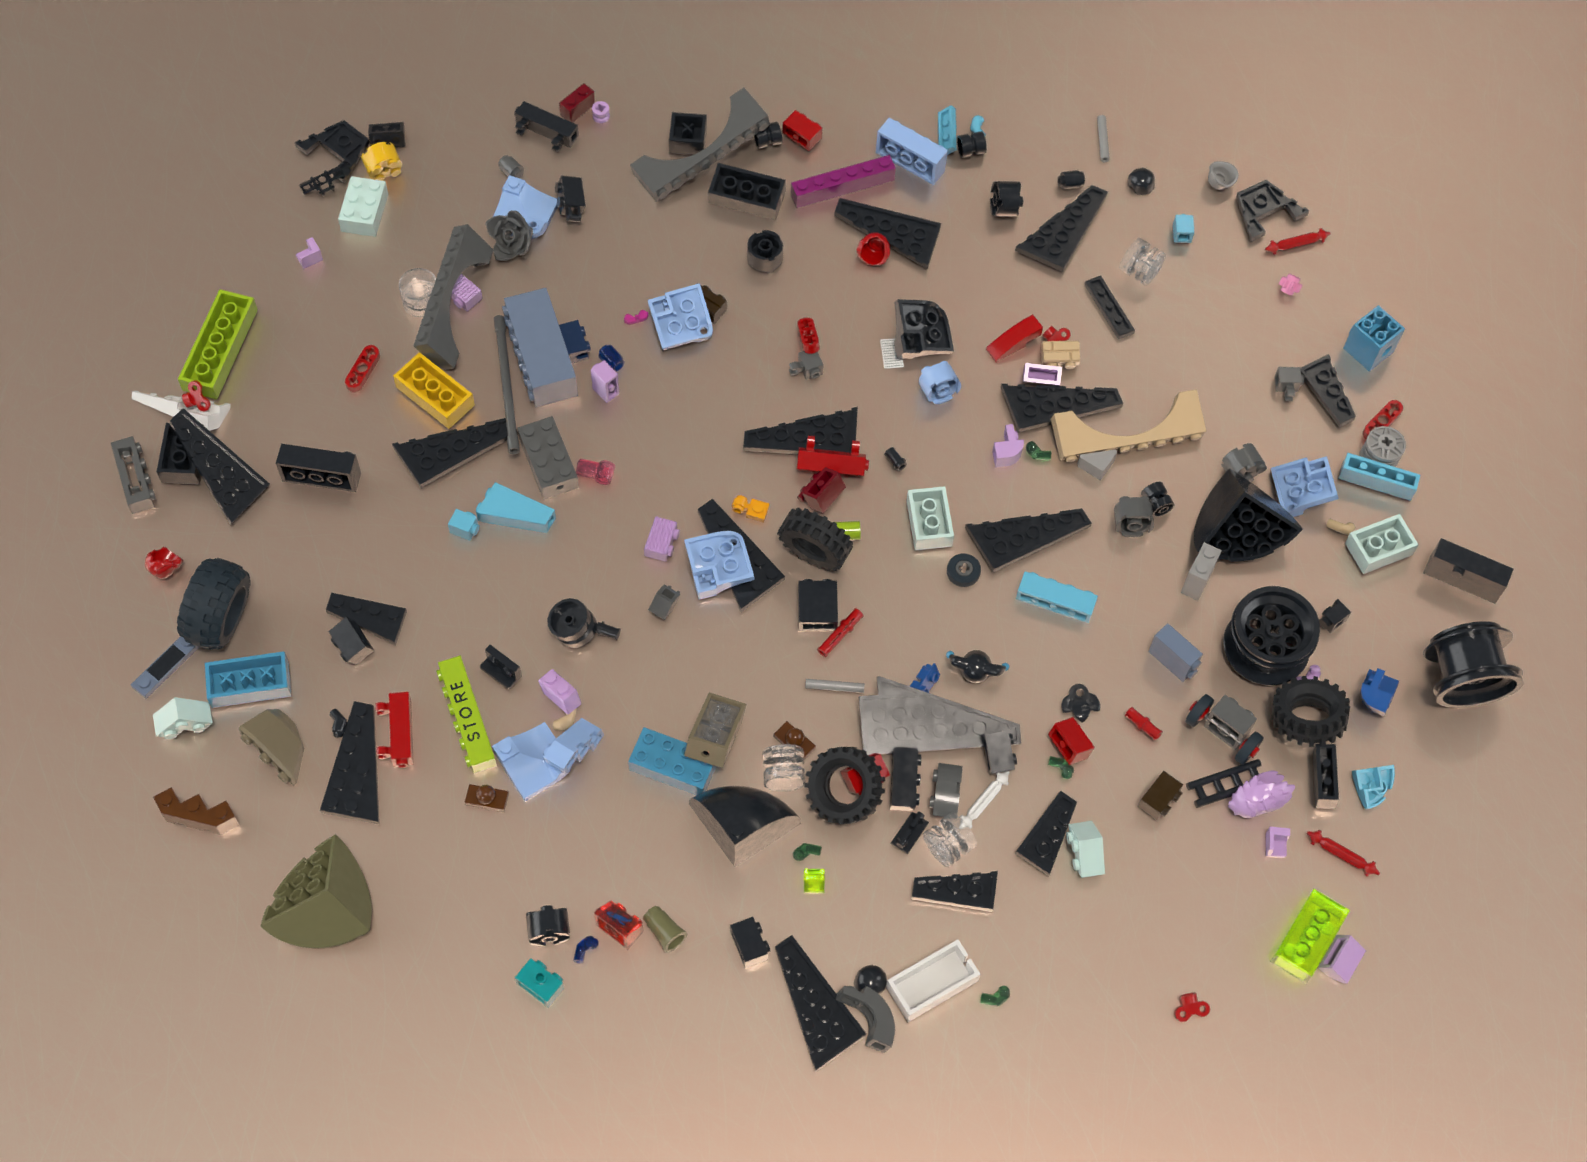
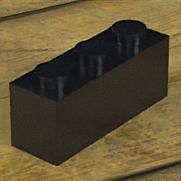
[1313,744,1339,809]
[890,747,922,811]

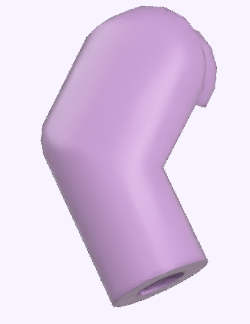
[1296,665,1321,680]

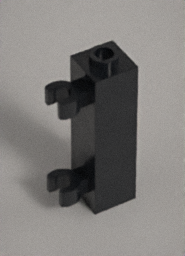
[514,101,579,152]

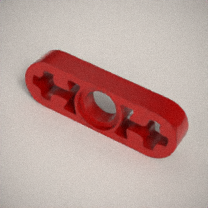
[797,317,820,354]
[345,345,380,392]
[1363,400,1403,439]

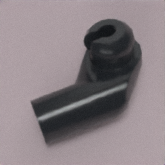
[329,709,347,738]

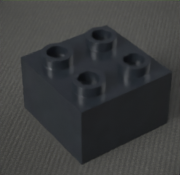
[669,112,707,155]

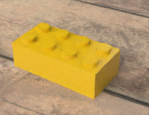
[393,352,475,429]

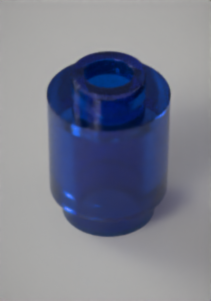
[598,345,625,372]

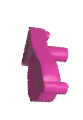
[624,310,649,325]

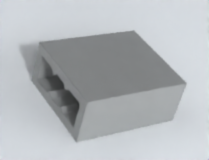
[1181,542,1222,601]

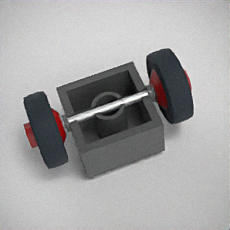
[1185,694,1264,765]

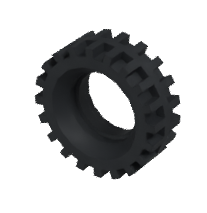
[777,508,853,571]
[1271,676,1350,747]
[804,747,885,824]

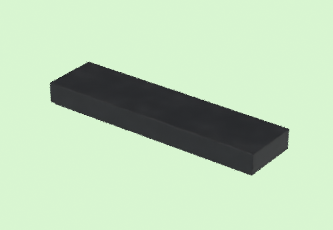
[1085,275,1135,340]

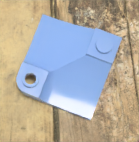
[493,175,558,239]
[648,283,713,350]
[1271,456,1339,517]
[684,531,754,600]
[492,722,572,801]

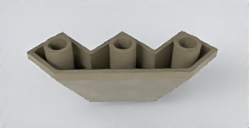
[238,709,304,785]

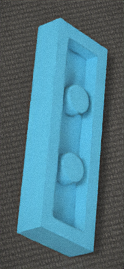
[938,105,957,155]

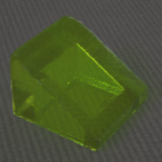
[804,869,825,893]

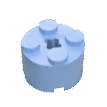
[919,361,961,404]

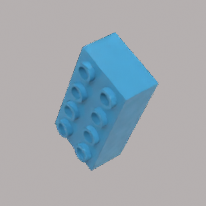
[205,651,291,708]
[628,727,716,795]

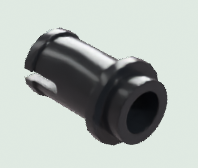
[884,447,907,471]
[596,621,621,640]

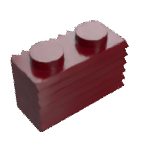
[559,83,595,123]

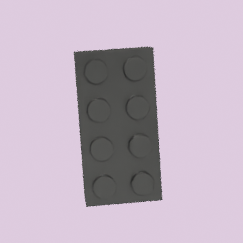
[517,416,579,500]

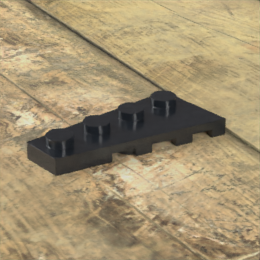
[326,593,407,646]
[1015,791,1077,877]
[912,871,998,912]

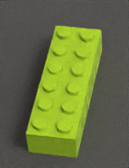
[178,289,258,399]

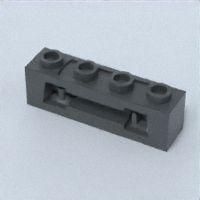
[111,436,156,514]

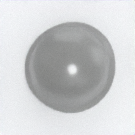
[1208,161,1238,190]

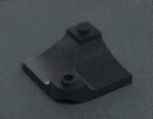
[894,299,954,359]

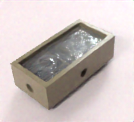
[684,692,746,768]

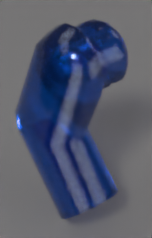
[573,936,599,964]

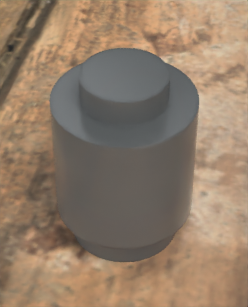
[498,155,524,178]

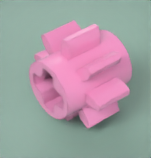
[1279,273,1302,295]

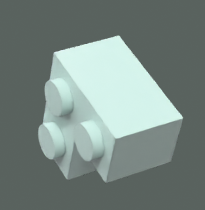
[153,697,213,739]
[1066,821,1105,878]

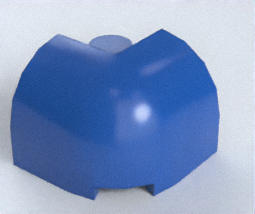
[1360,668,1399,716]

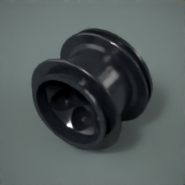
[1223,586,1320,685]
[1423,621,1523,708]

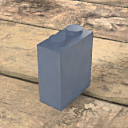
[1148,623,1203,682]

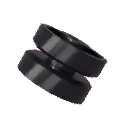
[547,598,597,648]

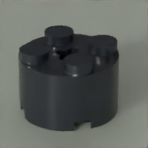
[990,181,1023,217]
[747,230,783,273]
[526,905,570,946]

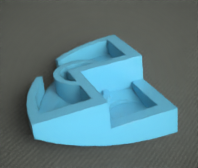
[1352,765,1395,809]

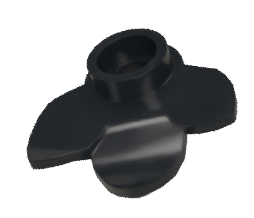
[1061,684,1101,723]

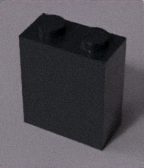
[798,579,838,631]

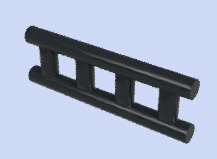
[1186,759,1261,808]

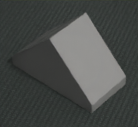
[1077,450,1117,480]

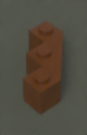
[153,787,239,835]

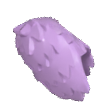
[1228,770,1295,818]

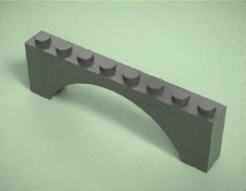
[630,88,770,202]
[413,224,494,370]

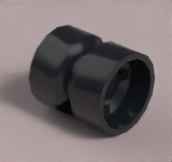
[754,122,782,149]
[957,131,987,158]
[1141,482,1175,517]

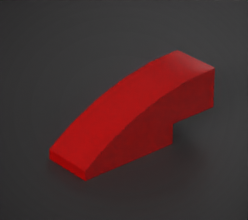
[986,314,1043,362]

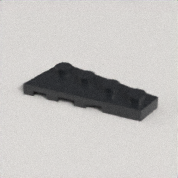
[1300,354,1356,428]

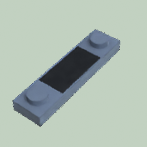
[131,636,199,699]

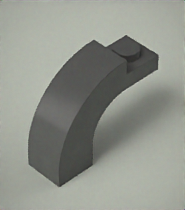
[836,986,895,1053]

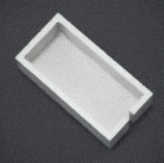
[886,940,981,1022]

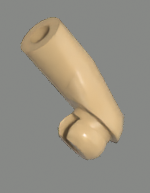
[1326,519,1356,536]
[553,709,577,731]

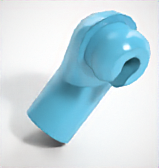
[970,115,986,136]

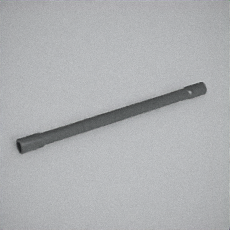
[494,315,520,454]

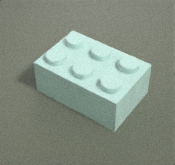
[338,176,388,237]
[906,486,954,551]
[1345,514,1418,574]

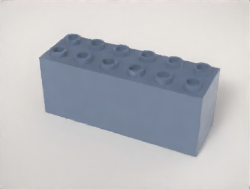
[502,288,578,407]

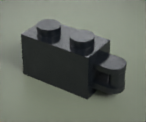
[555,175,586,222]

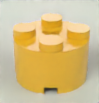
[361,142,402,181]

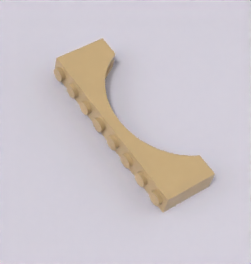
[1051,389,1207,462]

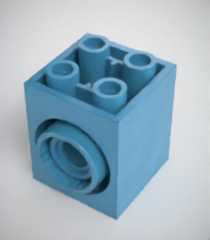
[1343,305,1405,372]

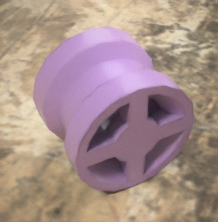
[592,101,610,123]

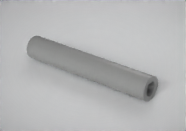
[1097,115,1109,162]
[805,679,865,693]

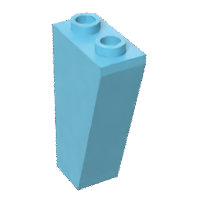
[476,482,556,533]

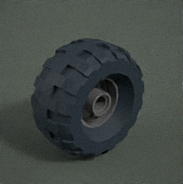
[177,558,251,650]

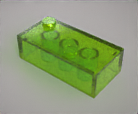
[1270,889,1350,984]

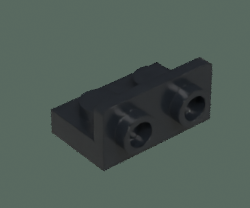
[368,122,405,148]
[480,645,522,690]

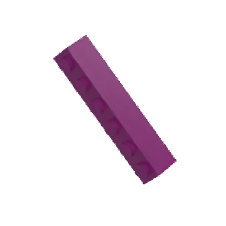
[791,155,896,209]

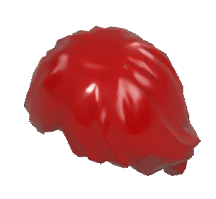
[856,232,890,266]
[145,547,183,579]

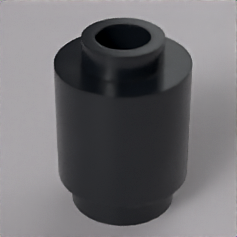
[1058,170,1085,189]

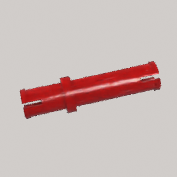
[817,608,864,657]

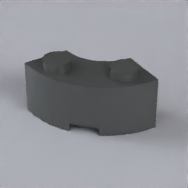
[929,763,962,819]

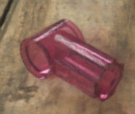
[576,459,616,485]

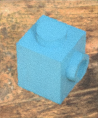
[1173,214,1195,243]
[448,509,480,541]

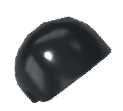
[1128,168,1155,195]
[854,965,887,994]

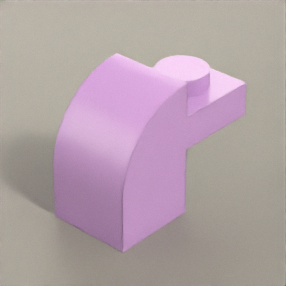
[992,424,1024,468]

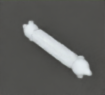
[959,771,1010,830]

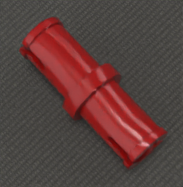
[1125,707,1163,741]

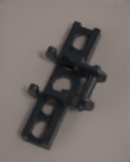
[299,165,345,196]

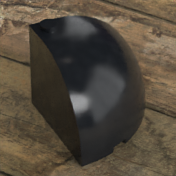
[1194,468,1303,562]
[689,786,801,867]

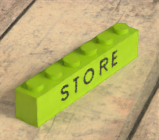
[436,655,497,773]

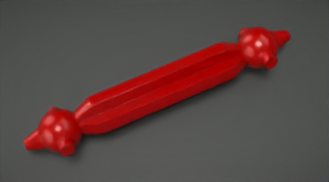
[1265,228,1331,255]
[1307,830,1380,877]

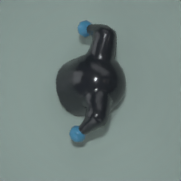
[946,650,1009,683]

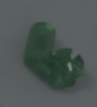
[1026,441,1051,460]
[1048,756,1074,779]
[793,843,822,861]
[980,986,1010,1006]

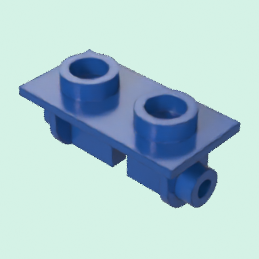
[910,663,940,693]

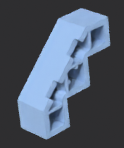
[543,718,604,774]

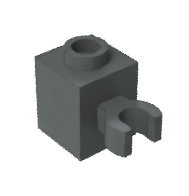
[789,351,824,380]
[1275,367,1304,401]
[648,584,680,620]

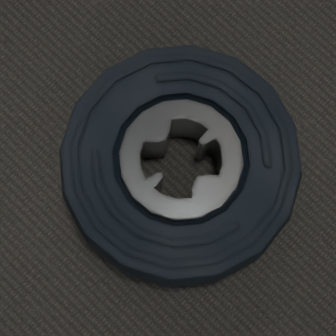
[947,553,981,587]

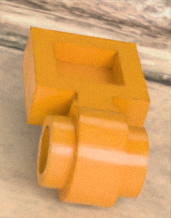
[732,495,770,523]

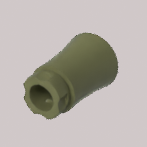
[643,906,688,953]

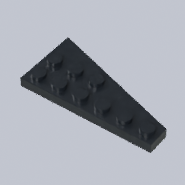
[743,407,858,454]
[698,498,785,612]

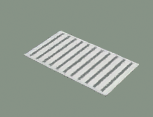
[880,338,904,369]

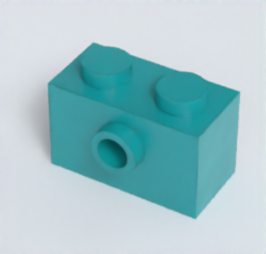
[515,958,564,1008]

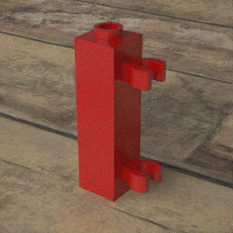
[797,436,869,476]
[375,692,413,768]

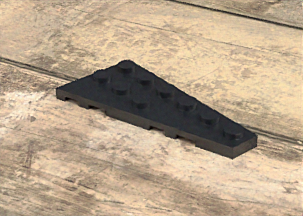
[1015,185,1108,272]
[834,198,941,269]
[1001,383,1123,433]
[169,408,270,525]
[392,418,518,488]
[965,508,1092,573]
[320,701,380,825]
[775,935,866,1073]

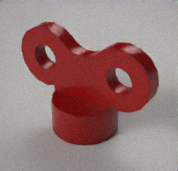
[1042,326,1071,341]
[182,380,211,411]
[1174,992,1210,1022]

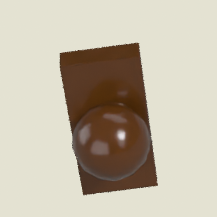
[773,721,816,762]
[464,784,509,812]

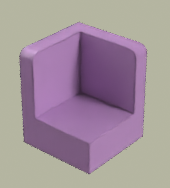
[296,237,323,269]
[1266,827,1290,858]

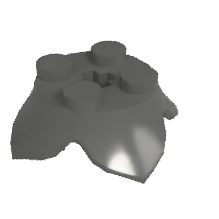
[485,210,533,261]

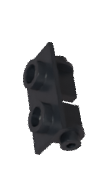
[891,811,929,854]

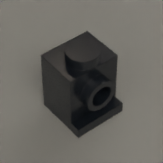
[1319,599,1351,633]

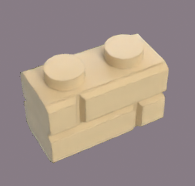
[1041,341,1080,369]

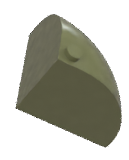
[261,834,372,948]

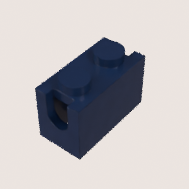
[559,320,591,363]

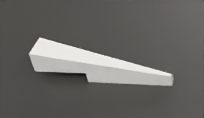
[132,391,231,431]

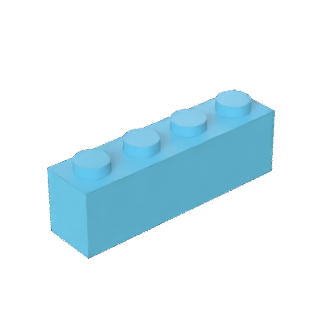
[1338,453,1421,501]
[1016,571,1098,623]

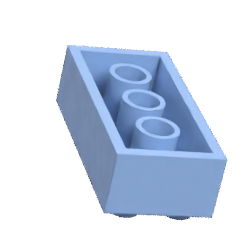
[876,118,948,185]

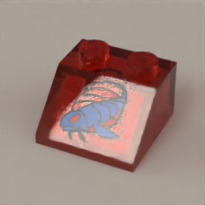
[594,901,644,950]

